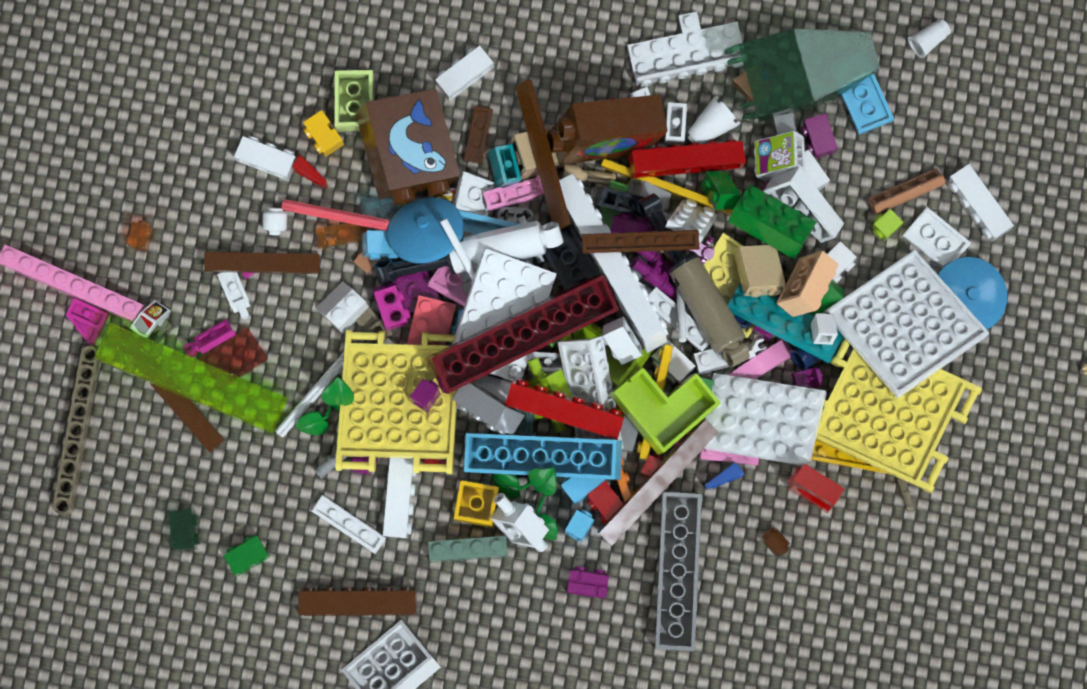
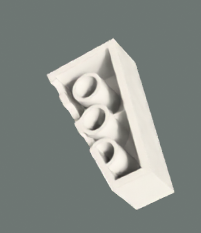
[763,167,844,243]

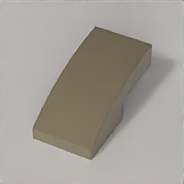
[355,307,393,344]

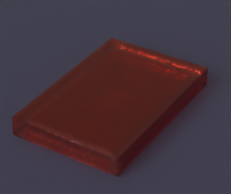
[199,327,269,390]

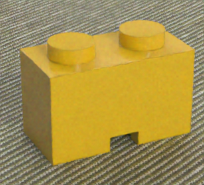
[303,110,344,157]

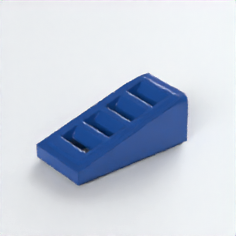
[704,462,745,491]

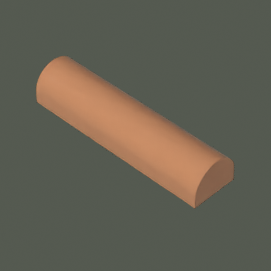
[867,168,945,215]

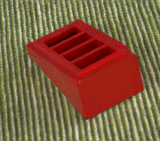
[292,155,328,189]

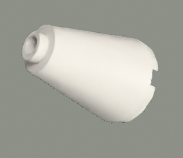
[688,95,741,145]

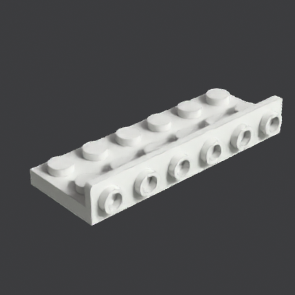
[627,22,747,87]
[558,336,624,449]

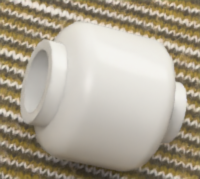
[262,208,287,235]

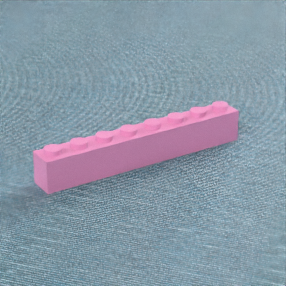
[0,245,146,323]

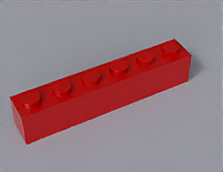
[628,139,746,179]
[505,378,625,440]

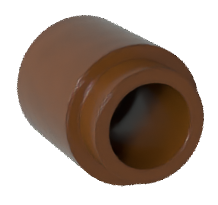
[762,527,790,556]

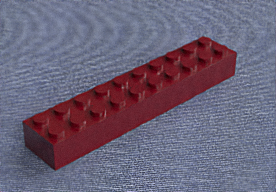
[427,275,619,394]

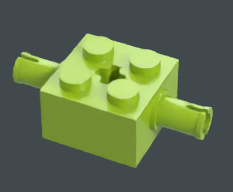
[527,357,573,433]

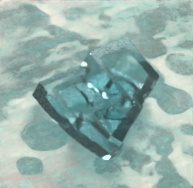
[359,196,401,221]

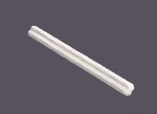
[276,352,344,437]

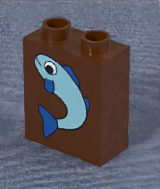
[355,89,461,205]

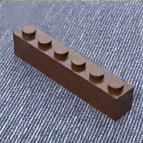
[298,587,417,616]

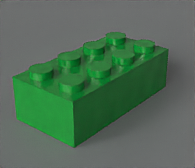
[728,184,817,260]

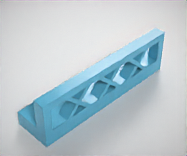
[459,210,519,235]

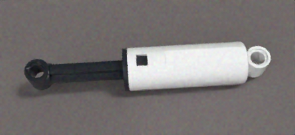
[374,221,563,285]

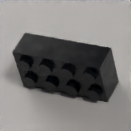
[545,224,601,290]

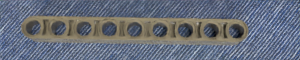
[53,346,101,516]

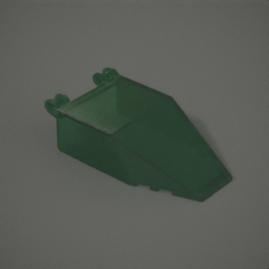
[724,29,881,122]

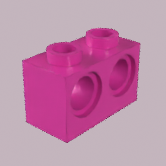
[374,285,411,331]

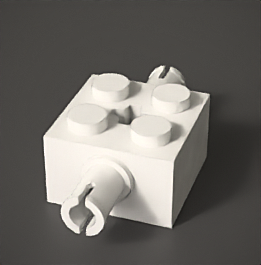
[490,493,549,552]

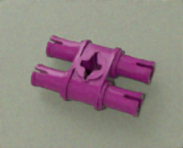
[630,251,677,300]

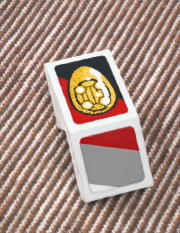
[130,300,171,340]

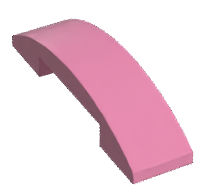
[483,175,544,211]
[729,340,792,380]

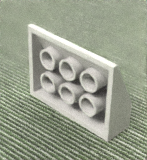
[341,620,441,689]

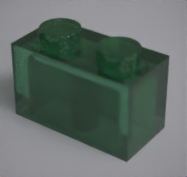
[169,509,200,552]

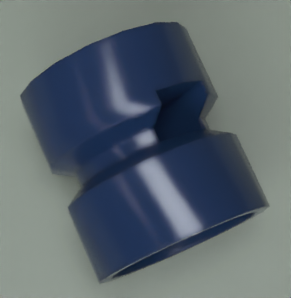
[790,346,820,371]

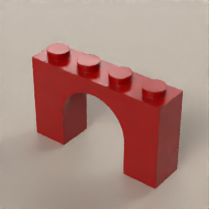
[787,463,845,513]

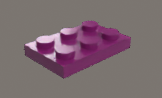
[373,271,440,321]

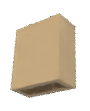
[734,245,786,297]

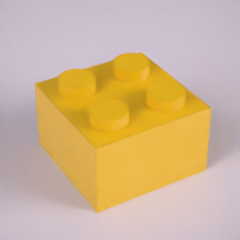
[454,481,500,528]

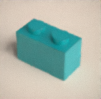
[488,144,522,188]

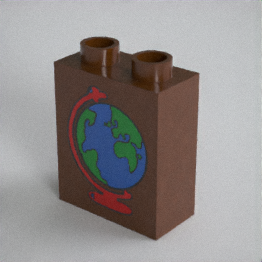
[547,94,668,165]

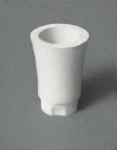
[908,19,951,58]

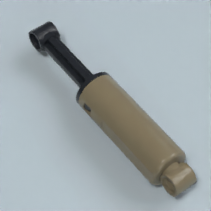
[636,193,750,367]

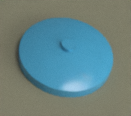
[388,197,464,263]
[937,257,1007,329]

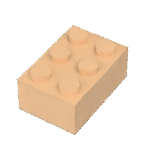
[777,250,839,317]

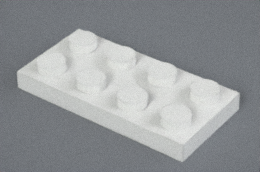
[665,199,718,243]

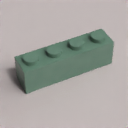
[428,536,508,563]

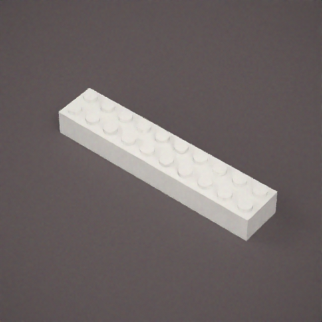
[559,173,668,353]

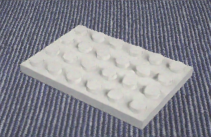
[452,248,556,381]
[704,373,826,467]

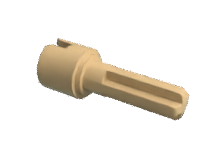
[562,164,616,185]

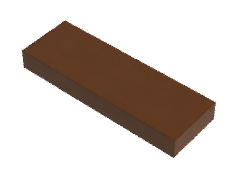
[463,106,493,165]

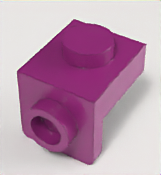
[791,368,824,388]

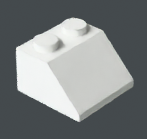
[316,281,369,334]

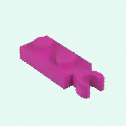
[183,319,236,359]

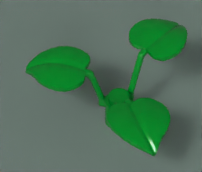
[295,376,354,435]
[492,467,558,540]

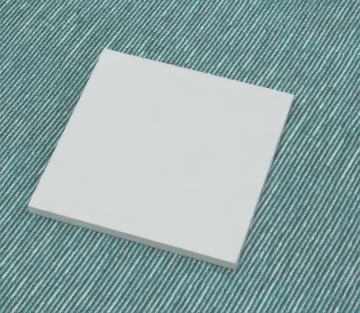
[824,250,989,399]

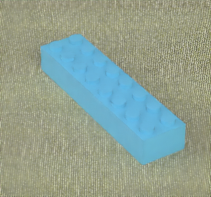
[464,433,622,480]

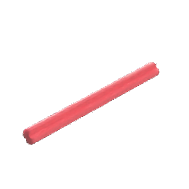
[282,200,390,231]

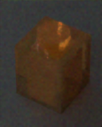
[127,220,153,251]

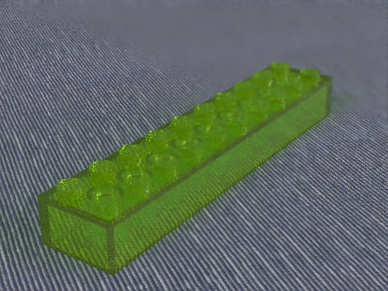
[94,323,289,436]

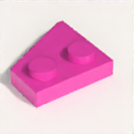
[66,298,109,347]

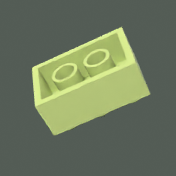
[335,70,374,132]

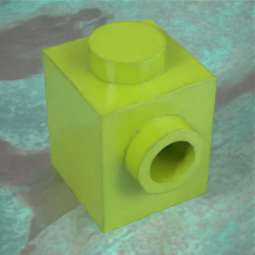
[872,209,904,241]

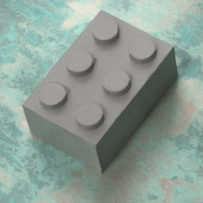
[452,383,525,435]

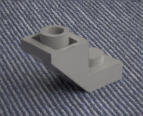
[628,178,672,211]

